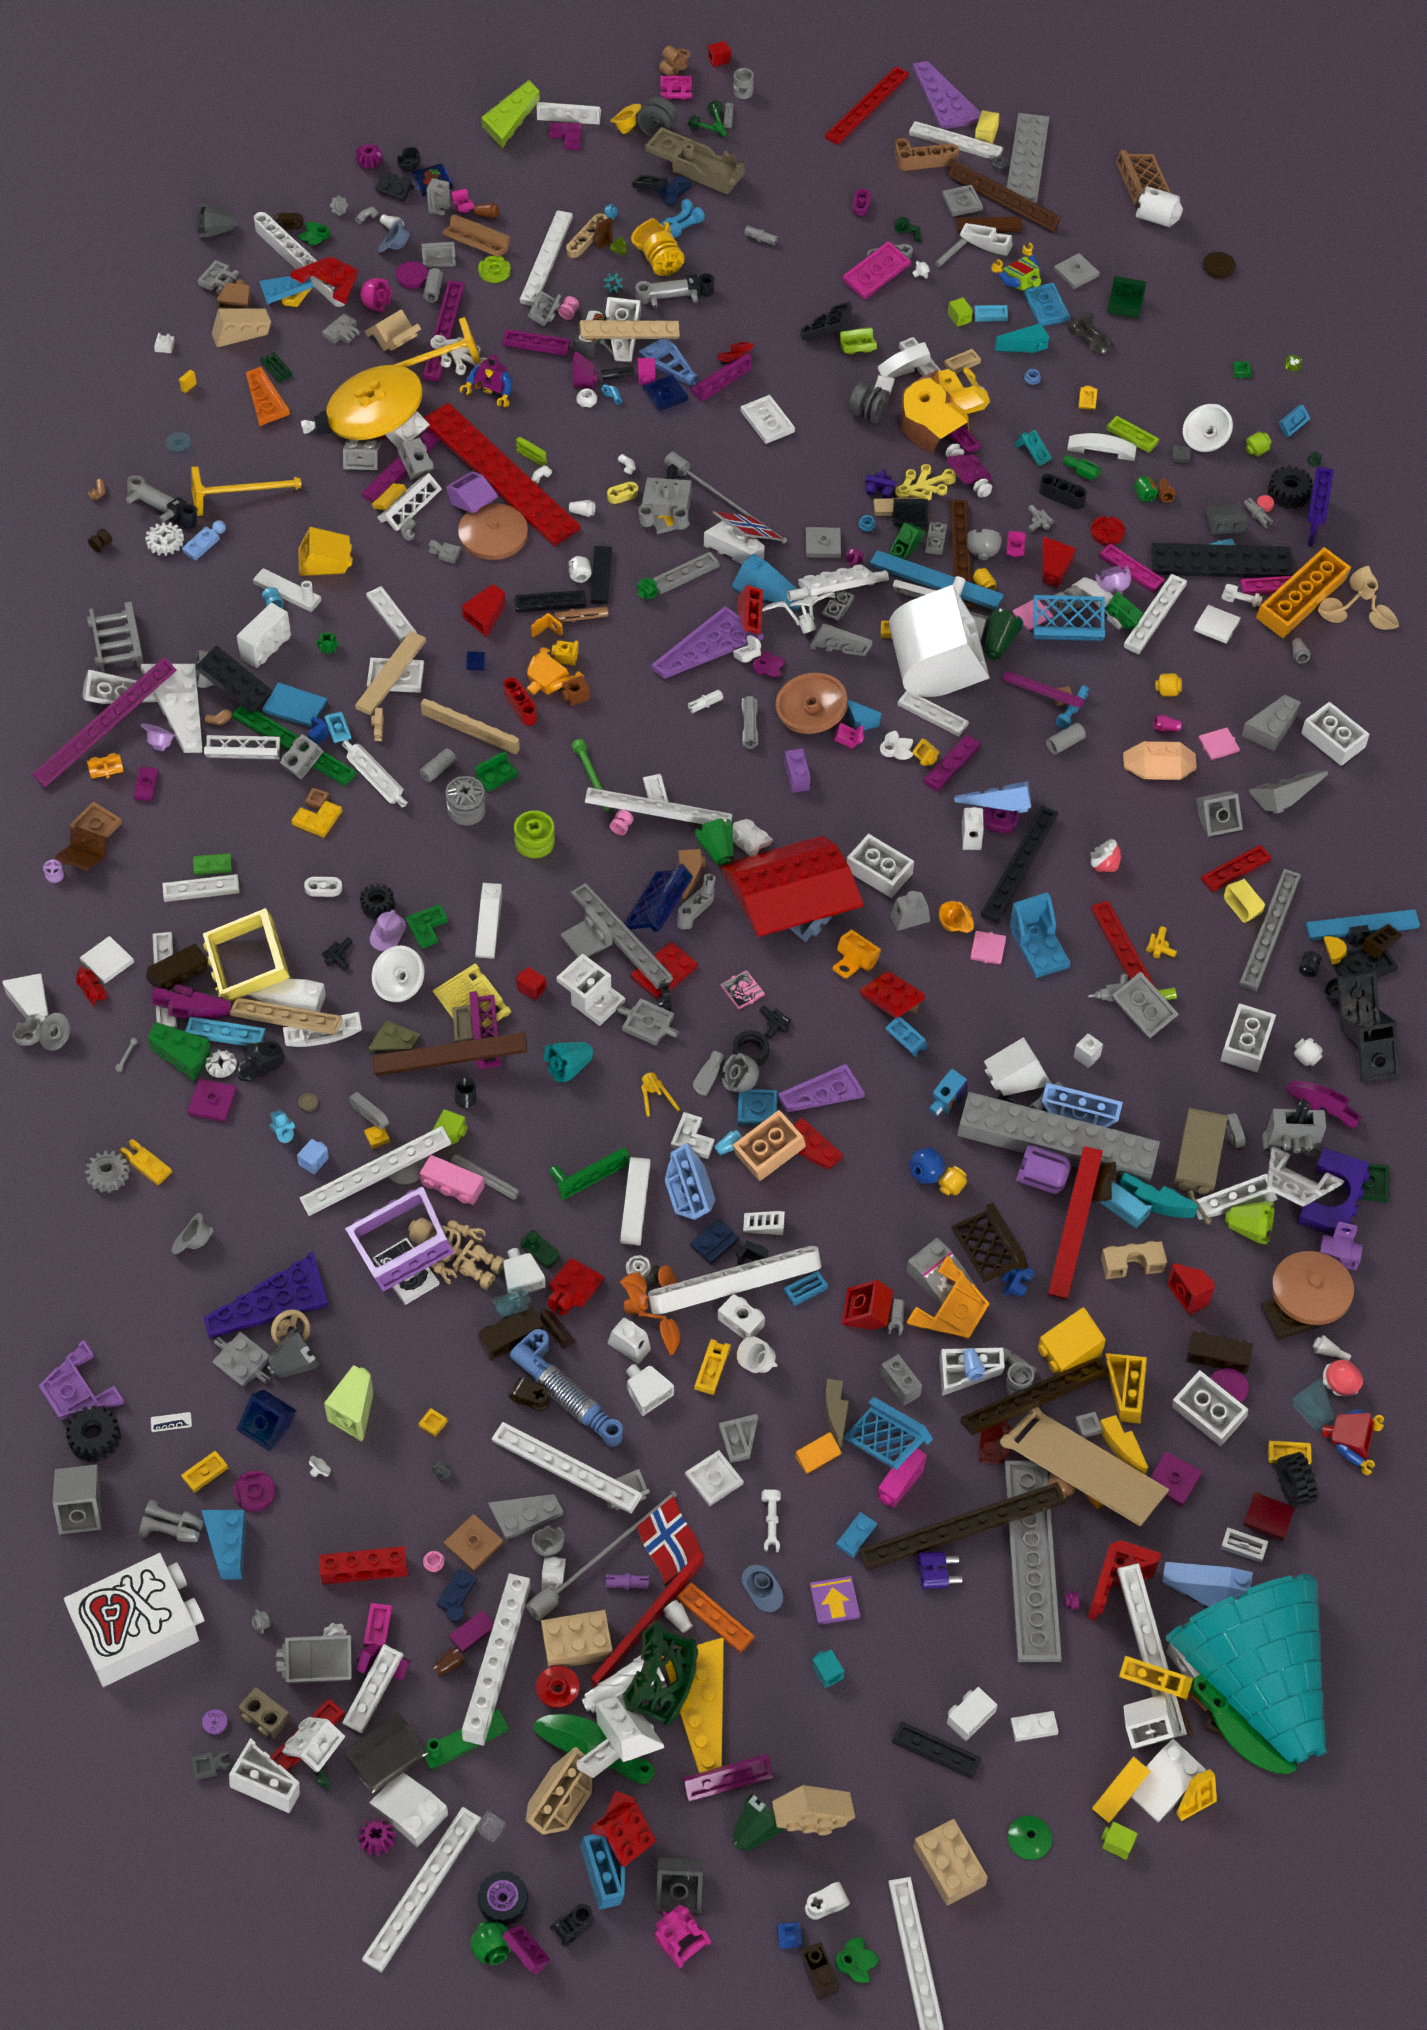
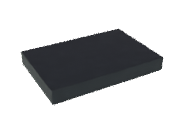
[1329,945,1398,978]

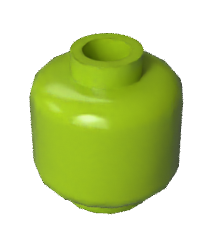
[1245,431,1272,457]

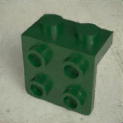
[1107,276,1147,318]

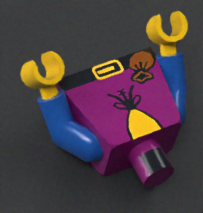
[460,355,513,407]

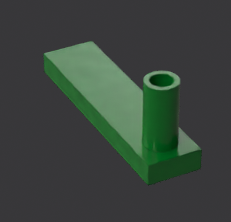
[549,1147,630,1200]
[420,1709,509,1771]

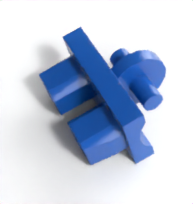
[1002,1259,1035,1297]

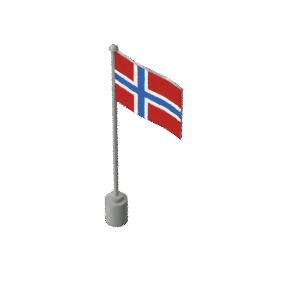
[664,451,787,544]
[526,1491,701,1621]

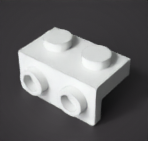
[732,819,773,856]

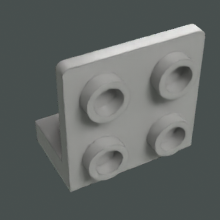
[343,438,381,470]
[561,906,612,958]

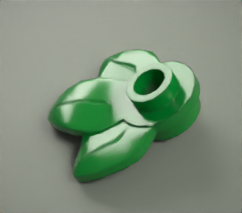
[298,222,331,245]
[835,1937,879,1983]

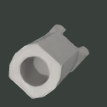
[888,1299,905,1335]

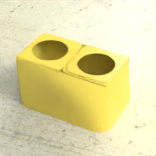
[975,110,999,144]
[1224,879,1265,923]

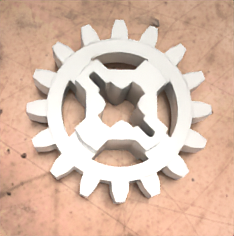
[145,522,184,556]

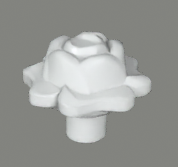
[912,261,930,278]
[323,1623,347,1636]

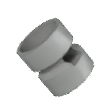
[733,68,754,99]
[1052,585,1084,615]
[1005,1362,1034,1395]

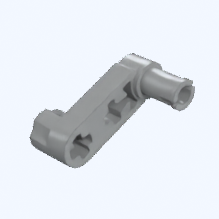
[676,874,716,930]

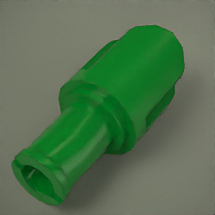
[1062,454,1101,480]

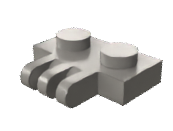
[322,313,360,344]

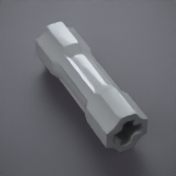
[742,696,758,749]

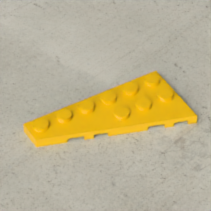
[662,1637,724,1773]

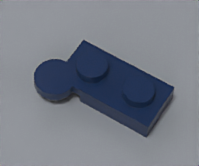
[659,175,692,206]
[437,1568,477,1622]

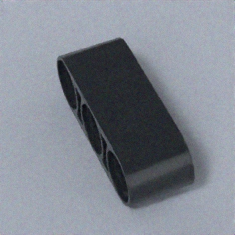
[1039,474,1087,509]

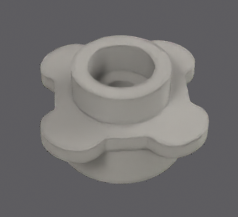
[251,1609,270,1634]

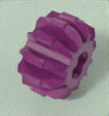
[355,143,382,169]
[357,1817,396,1857]

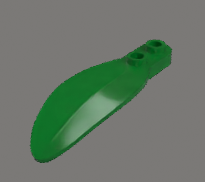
[1190,1674,1297,1774]
[533,1714,655,1784]

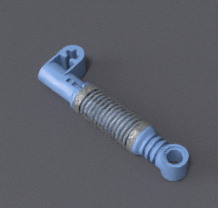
[510,1329,623,1447]

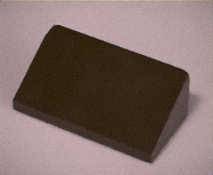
[540,1309,575,1349]

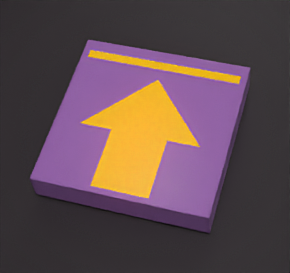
[809,1576,860,1625]

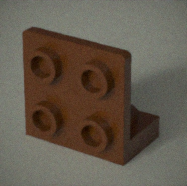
[55,826,108,870]

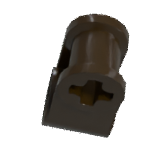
[509,1377,550,1411]

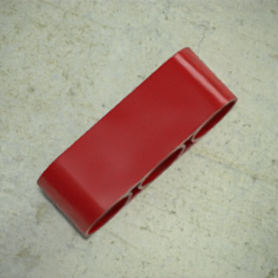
[503,677,537,726]

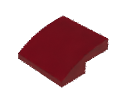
[1243,1492,1295,1541]

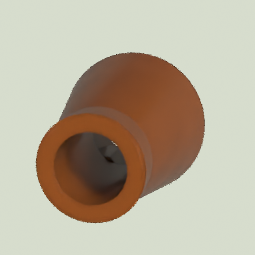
[474,203,499,219]
[1158,478,1176,503]

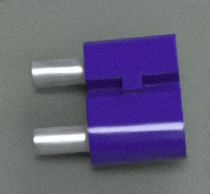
[917,1552,962,1589]

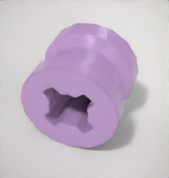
[43,859,64,883]

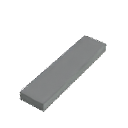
[653,552,719,595]

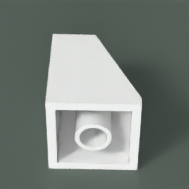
[984,1037,1052,1096]

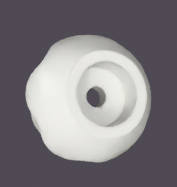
[576,389,597,408]
[626,1255,651,1278]

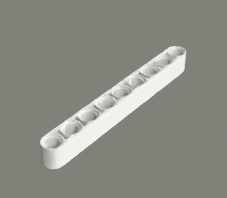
[254,212,345,307]
[648,1246,822,1314]

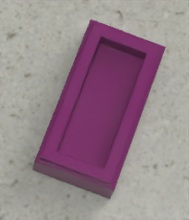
[449,1610,494,1654]

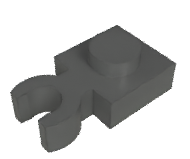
[190,1751,232,1781]

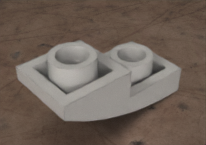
[925,522,947,555]
[822,590,854,621]

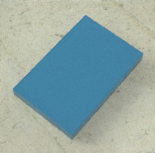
[1022,282,1070,326]
[263,683,327,728]

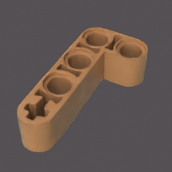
[894,138,959,171]

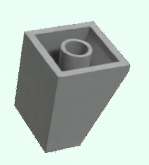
[53,1464,102,1535]

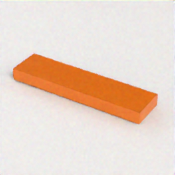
[677,1582,755,1654]

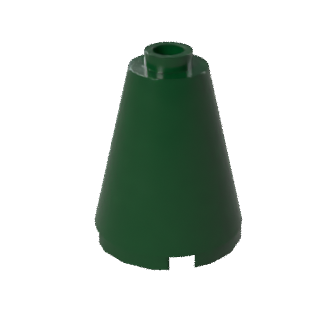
[984,609,1024,660]

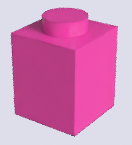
[638,358,655,385]

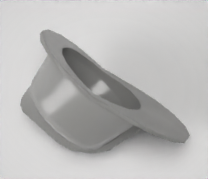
[171,1213,213,1254]

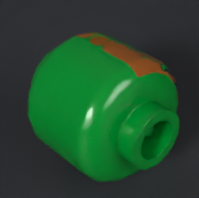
[1134,476,1159,502]

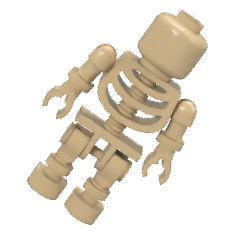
[408,1218,506,1291]

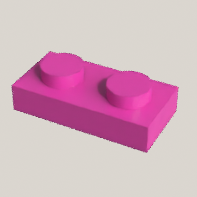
[363,1603,393,1647]

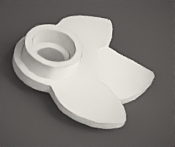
[880,731,913,760]

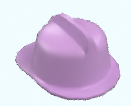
[141,724,177,751]
[370,910,406,952]

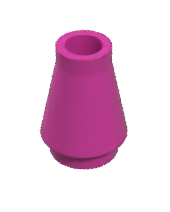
[1153,714,1181,732]

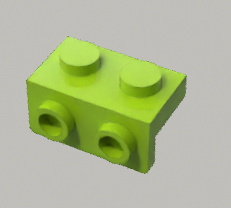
[840,327,877,354]

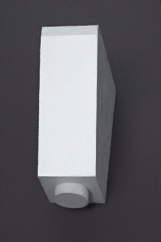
[3,973,49,1024]

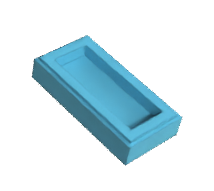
[974,305,1008,322]

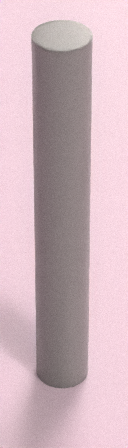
[935,238,968,267]

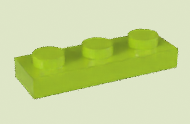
[1107,416,1159,453]

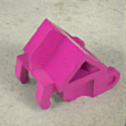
[654,1905,712,1969]

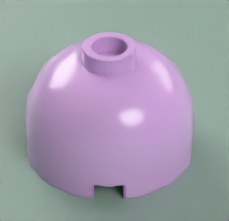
[1095,566,1131,595]

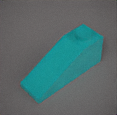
[994,323,1049,353]

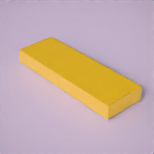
[1092,1756,1151,1824]

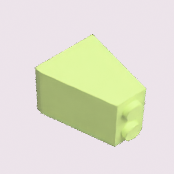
[324,1365,374,1442]

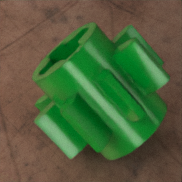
[637,578,658,600]
[316,632,339,654]

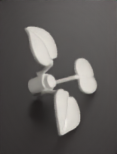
[762,592,836,634]

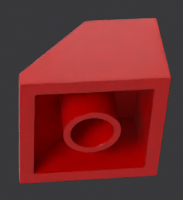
[1167,1263,1215,1316]
[841,1280,893,1330]

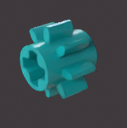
[604,273,623,293]

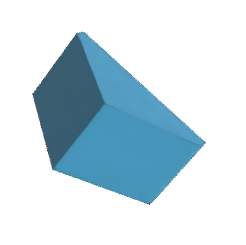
[847,700,881,730]

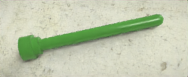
[571,739,611,812]

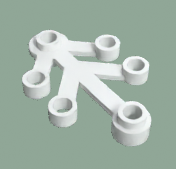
[430,335,487,375]

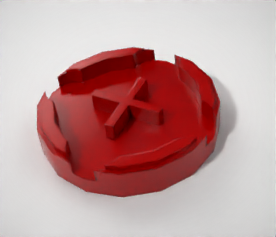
[1090,516,1125,546]

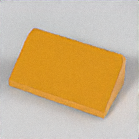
[795,1432,842,1474]

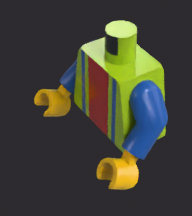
[991,243,1041,291]

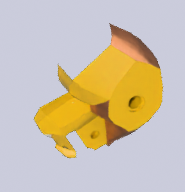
[900,367,990,454]

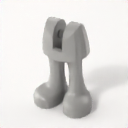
[139,1500,204,1542]

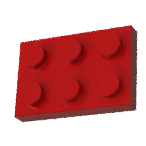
[631,941,698,1001]
[859,971,925,1018]

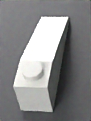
[475,883,502,959]
[1196,1174,1278,1220]

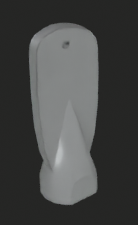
[693,1051,725,1096]

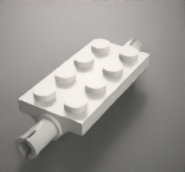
[787,565,889,602]

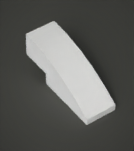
[960,223,1013,256]
[878,342,930,378]

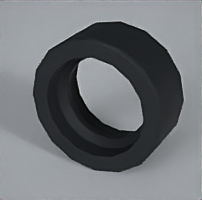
[732,1030,769,1067]

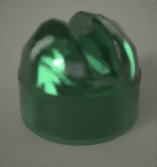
[1307,451,1322,467]

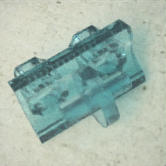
[492,1290,531,1318]

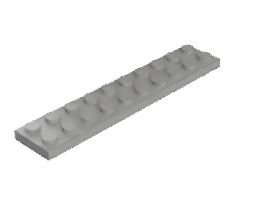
[1004,1461,1061,1662]

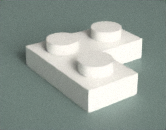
[671,1112,715,1159]

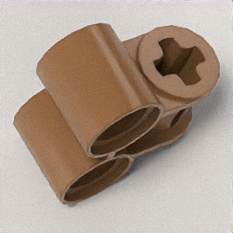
[659,45,690,76]

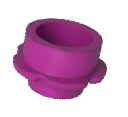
[1065,1590,1079,1611]

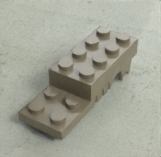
[645,127,745,195]

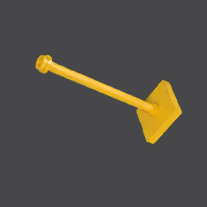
[394,317,481,368]
[191,466,301,516]

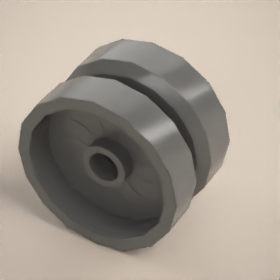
[637,97,678,137]

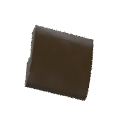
[1091,1162,1117,1203]

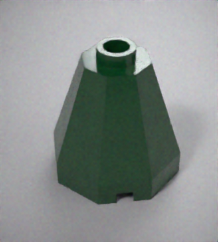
[731,1794,784,1852]

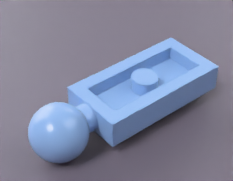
[182,520,226,561]

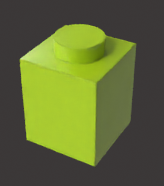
[948,297,973,327]
[1101,1821,1138,1860]

